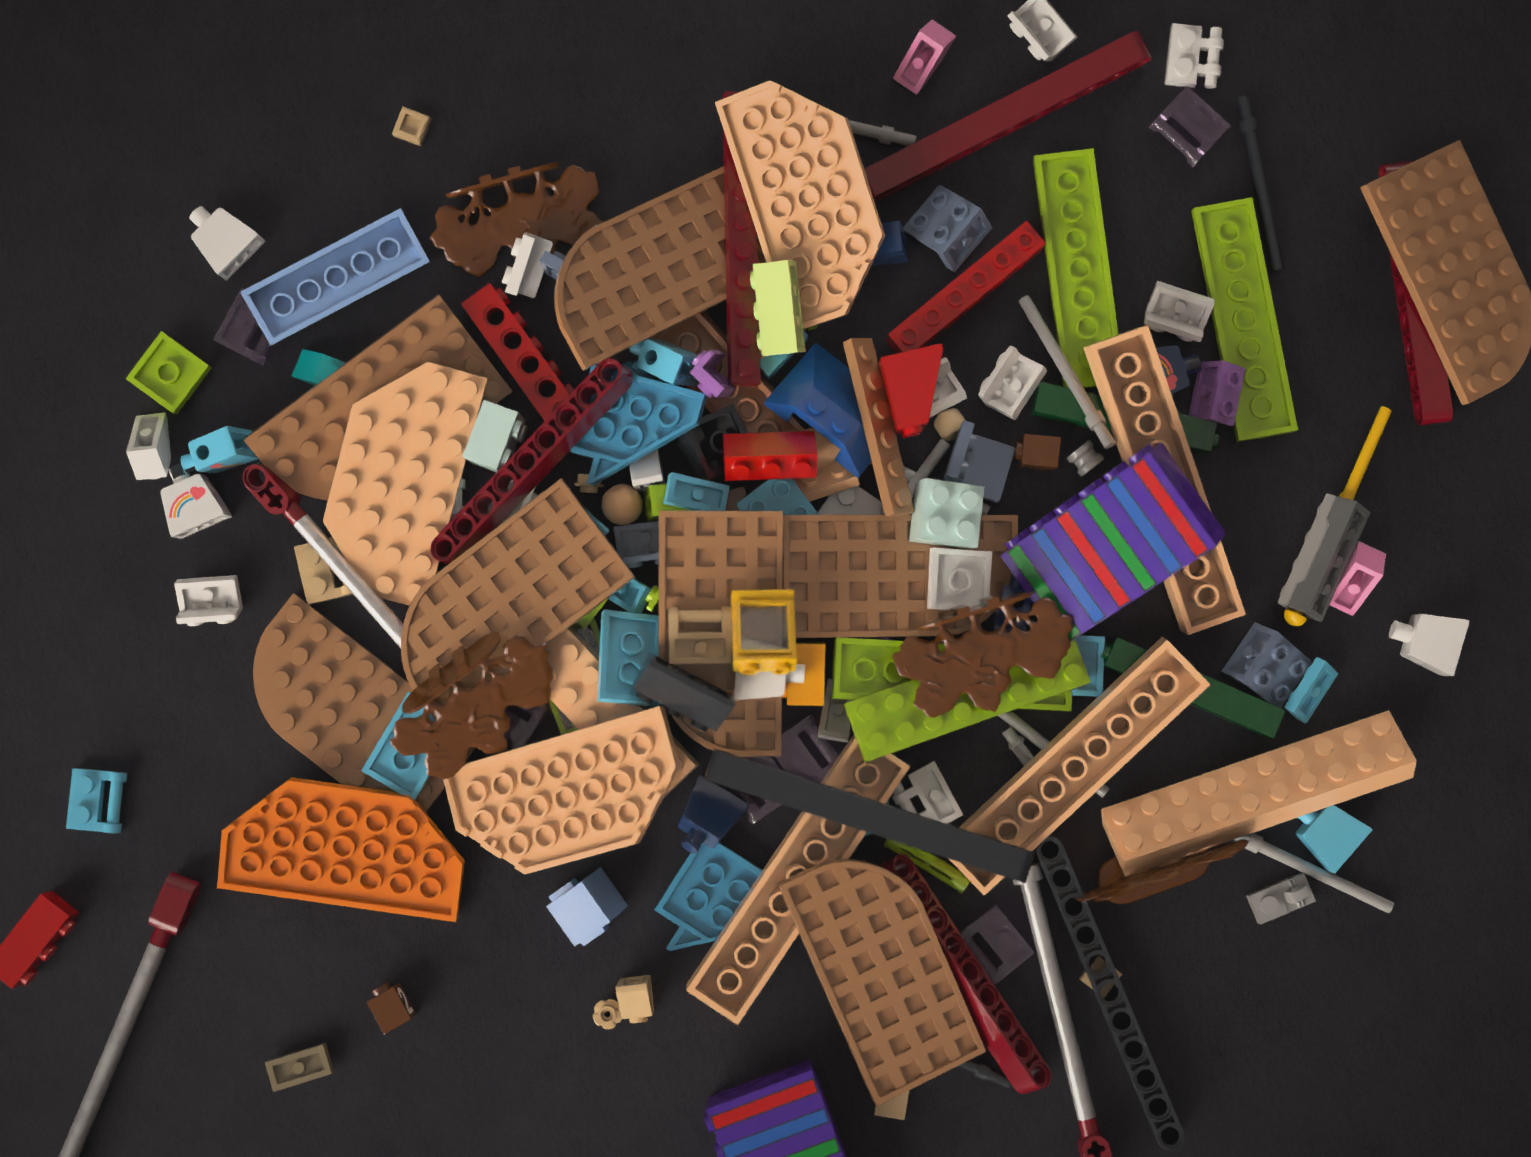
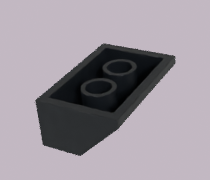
[632,652,736,732]

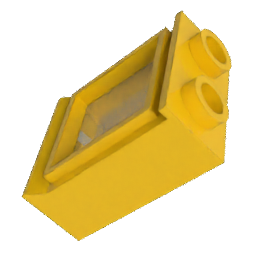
[730,590,797,675]

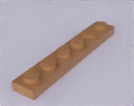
[843,338,914,517]

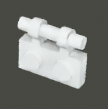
[1165,23,1224,89]
[892,761,963,824]

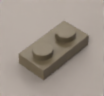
[265,1042,334,1092]

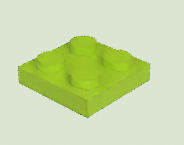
[126,331,212,415]

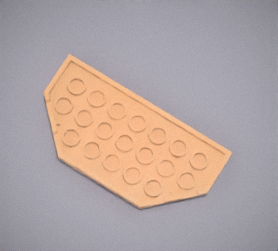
[715,81,885,330]
[323,362,488,606]
[443,706,680,874]

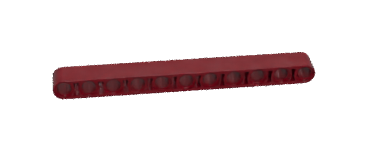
[864,31,1152,202]

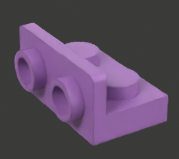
[1188,360,1245,426]

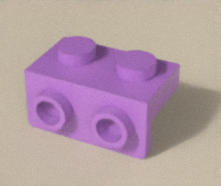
[690,350,736,398]

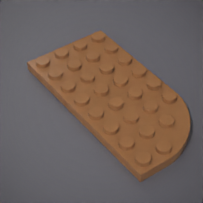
[1360,140,1531,405]
[554,166,766,371]
[244,294,513,500]
[401,479,635,720]
[658,510,783,756]
[782,515,1018,638]
[253,593,477,813]
[778,859,986,1106]

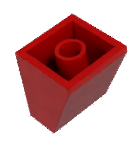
[878,343,943,439]

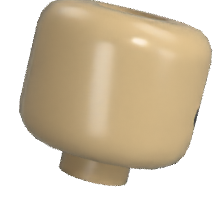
[934,408,966,441]

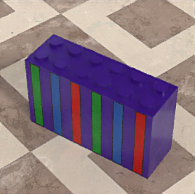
[1000,443,1227,642]
[703,1059,847,1157]

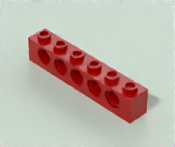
[886,221,1046,353]
[461,283,576,425]

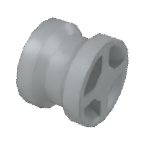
[1066,440,1104,477]

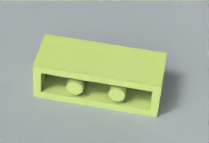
[750,260,806,356]

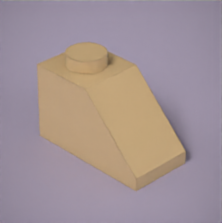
[616,975,654,1023]

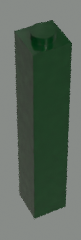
[1030,382,1219,455]
[1101,637,1285,739]

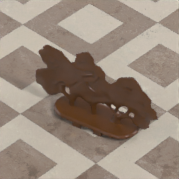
[429,162,603,277]
[893,590,1074,717]
[390,632,554,779]
[1075,839,1249,905]

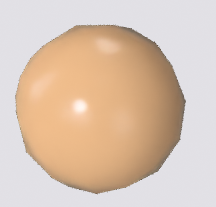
[601,484,643,526]

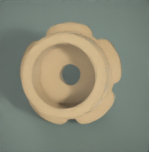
[574,474,604,493]
[593,999,622,1029]

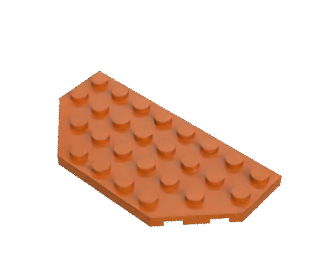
[217,777,465,922]

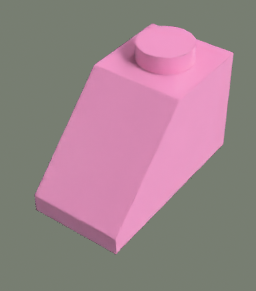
[893,20,956,95]
[1330,541,1386,616]

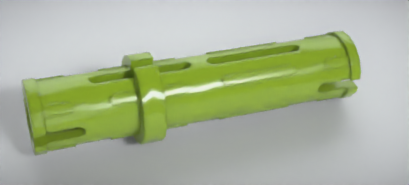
[884,839,970,893]

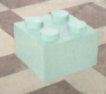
[462,400,528,473]
[909,478,984,550]

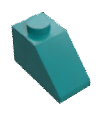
[292,349,345,386]

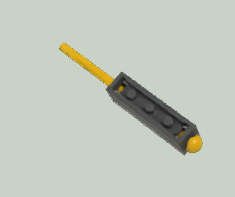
[1278,406,1392,626]

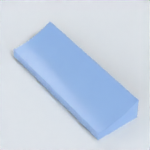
[240,208,430,345]

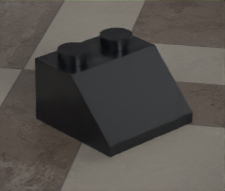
[674,404,747,481]

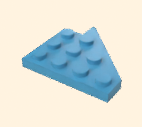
[569,365,708,485]
[655,842,762,951]

